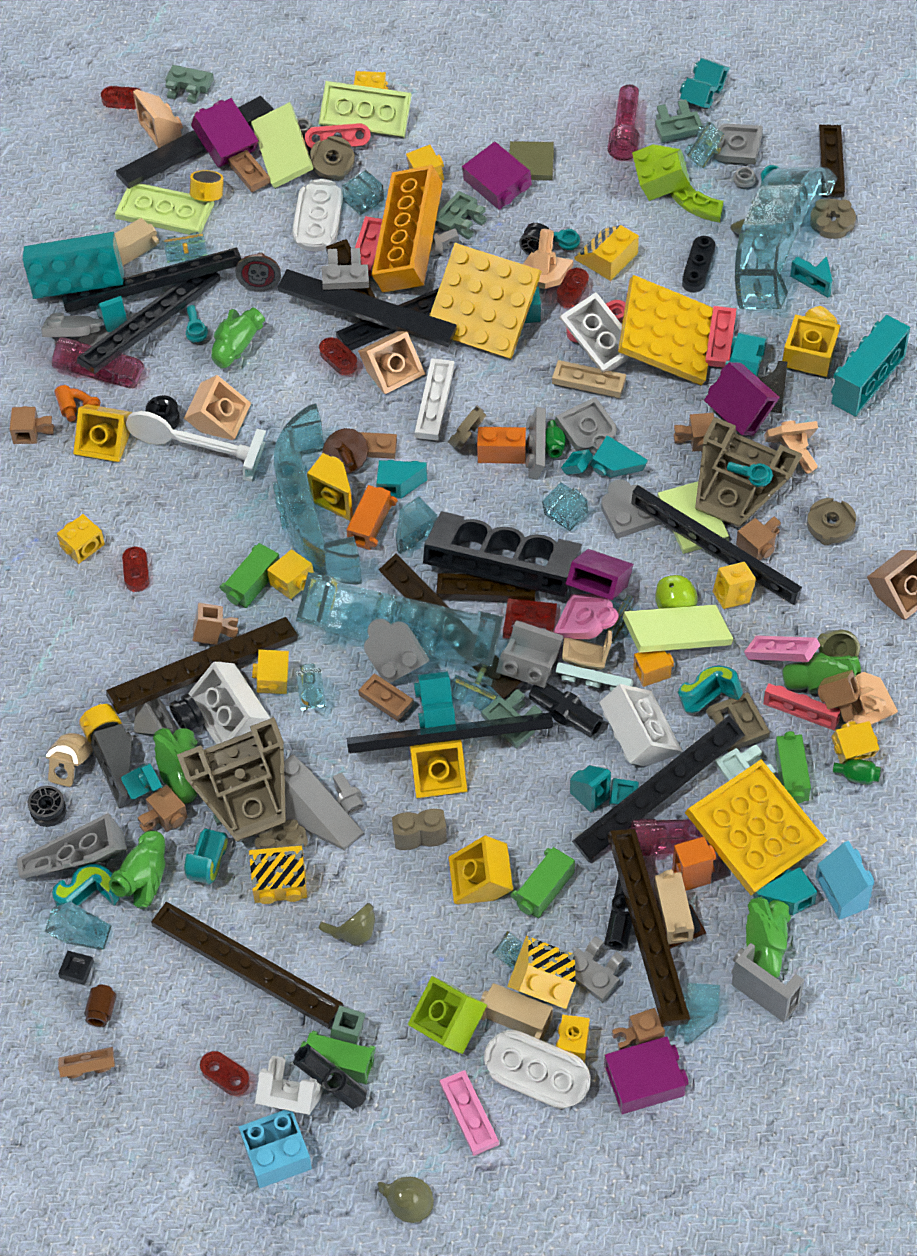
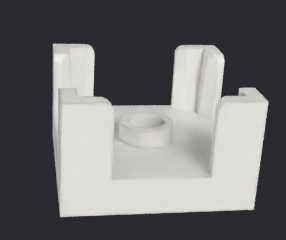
[255,1056,323,1115]

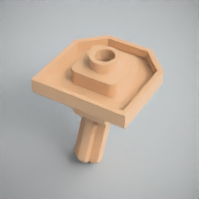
[523,229,573,289]
[764,420,818,474]
[838,672,898,725]

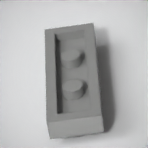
[525,407,546,480]

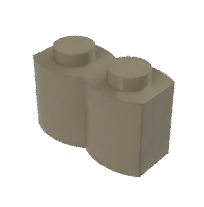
[392,809,447,850]

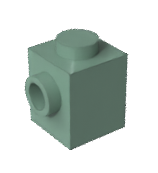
[330,1006,366,1045]

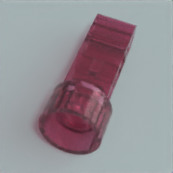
[607,84,640,161]
[52,337,144,389]
[631,819,715,856]

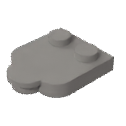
[705,124,763,164]
[41,313,102,337]
[555,397,617,455]
[601,480,661,539]
[364,618,430,683]

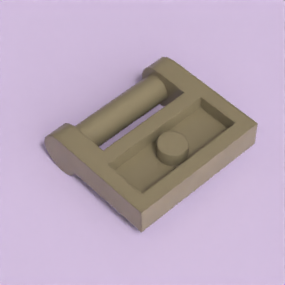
[706,692,770,752]

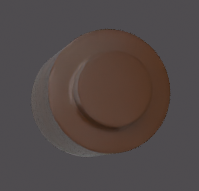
[84,984,117,1027]

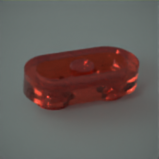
[101,86,142,109]
[557,268,589,308]
[319,337,358,375]
[122,546,150,592]
[200,1051,250,1096]

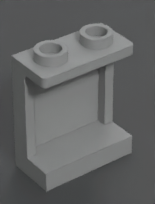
[496,620,564,688]
[731,943,804,1022]

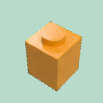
[633,651,674,687]

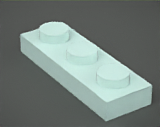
[556,662,634,691]

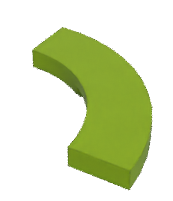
[670,162,724,223]

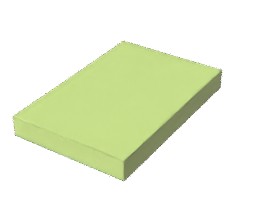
[657,481,729,554]

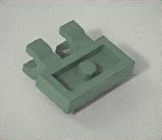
[165,65,214,104]
[655,100,704,143]
[435,191,487,240]
[481,689,542,748]

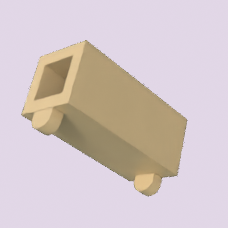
[115,218,160,266]
[654,870,694,944]
[480,983,553,1041]

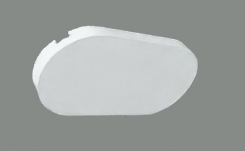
[292,179,343,252]
[484,1030,590,1108]

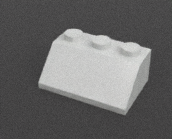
[559,292,632,372]
[188,662,270,744]
[599,684,683,766]

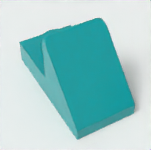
[790,256,833,298]
[96,296,127,332]
[121,763,162,799]

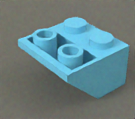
[815,841,874,920]
[239,1110,312,1189]

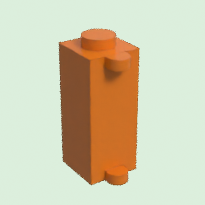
[346,485,398,550]

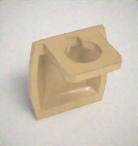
[562,630,612,670]
[46,733,93,787]

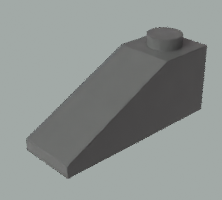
[91,724,133,809]

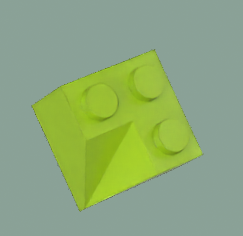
[632,144,691,201]
[407,976,487,1054]

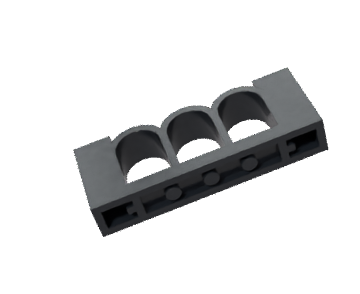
[423,511,582,597]

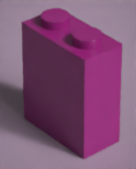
[191,98,259,168]
[462,141,532,210]
[704,362,780,435]
[566,549,634,600]
[604,1036,689,1115]

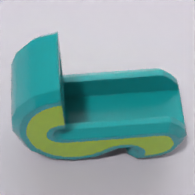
[678,665,743,713]
[184,828,228,885]
[52,863,119,913]

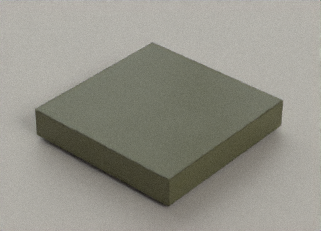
[509,141,554,181]

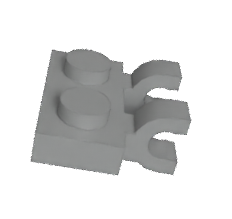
[322,248,369,290]
[573,936,625,1003]

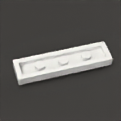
[415,358,455,441]

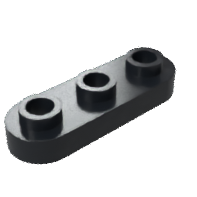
[682,236,716,293]

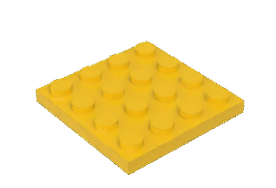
[430,243,542,359]
[618,275,713,385]
[685,759,827,896]

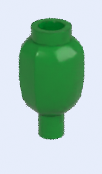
[545,420,566,458]
[833,759,881,785]

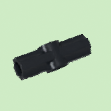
[529,683,603,737]
[604,875,632,951]
[293,1044,368,1110]

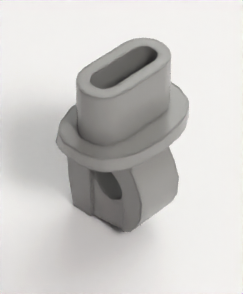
[430,228,459,257]
[333,772,364,814]

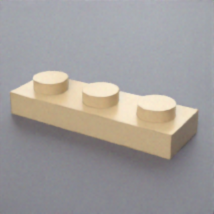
[552,360,626,398]

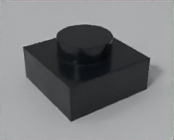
[58,950,94,985]

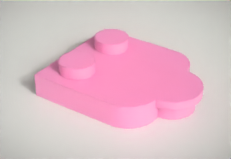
[554,594,619,639]

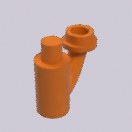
[54,385,101,422]

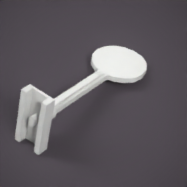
[126,411,266,482]

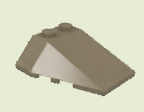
[695,417,802,528]
[177,717,286,842]

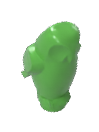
[211,307,265,369]
[782,652,861,695]
[153,728,197,804]
[109,830,165,909]
[746,897,791,978]

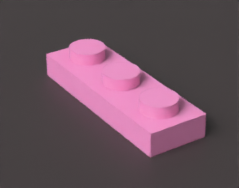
[744,636,820,662]
[440,1070,499,1156]

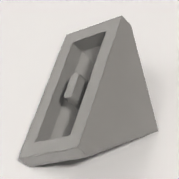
[134,698,178,734]

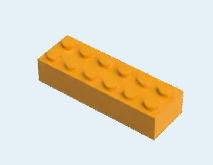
[372,165,443,292]

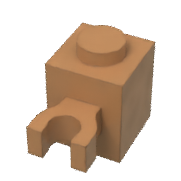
[10,406,54,444]
[673,413,714,452]
[736,516,781,560]
[192,603,238,645]
[818,670,861,722]
[138,784,188,833]
[612,1008,665,1050]

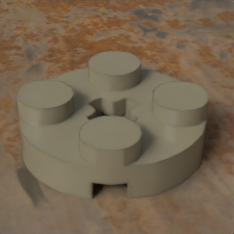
[310,136,355,181]
[810,199,856,239]
[448,405,487,449]
[807,498,856,545]
[255,819,308,849]

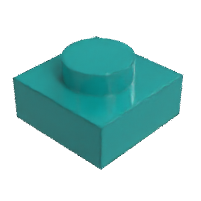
[561,449,593,475]
[609,778,639,806]

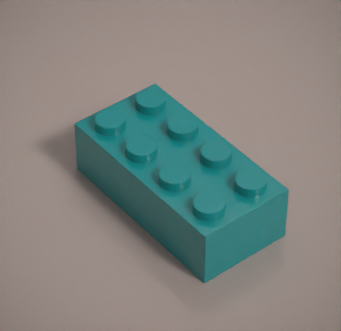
[22,232,124,299]
[831,314,911,417]

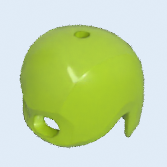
[655,575,698,609]

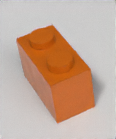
[477,427,526,464]
[672,836,716,891]

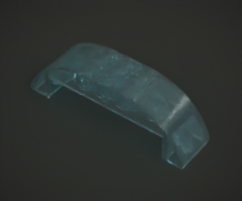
[735,167,837,309]
[272,404,362,585]
[296,572,504,667]

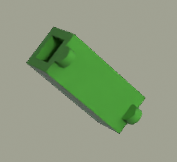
[219,543,280,608]
[774,731,811,804]
[510,847,575,919]
[300,1031,376,1084]

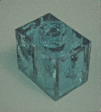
[342,170,384,215]
[542,482,589,531]

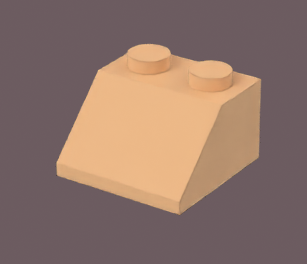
[133,90,183,148]
[358,331,425,394]
[184,375,251,440]

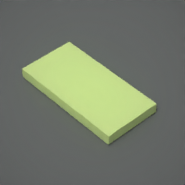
[319,81,412,138]
[251,102,314,188]
[115,183,214,237]
[623,605,733,653]

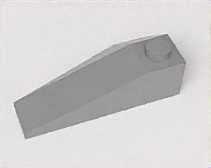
[284,754,364,850]
[17,813,126,879]

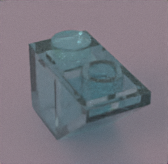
[396,497,437,554]
[44,902,112,950]
[679,983,720,1045]

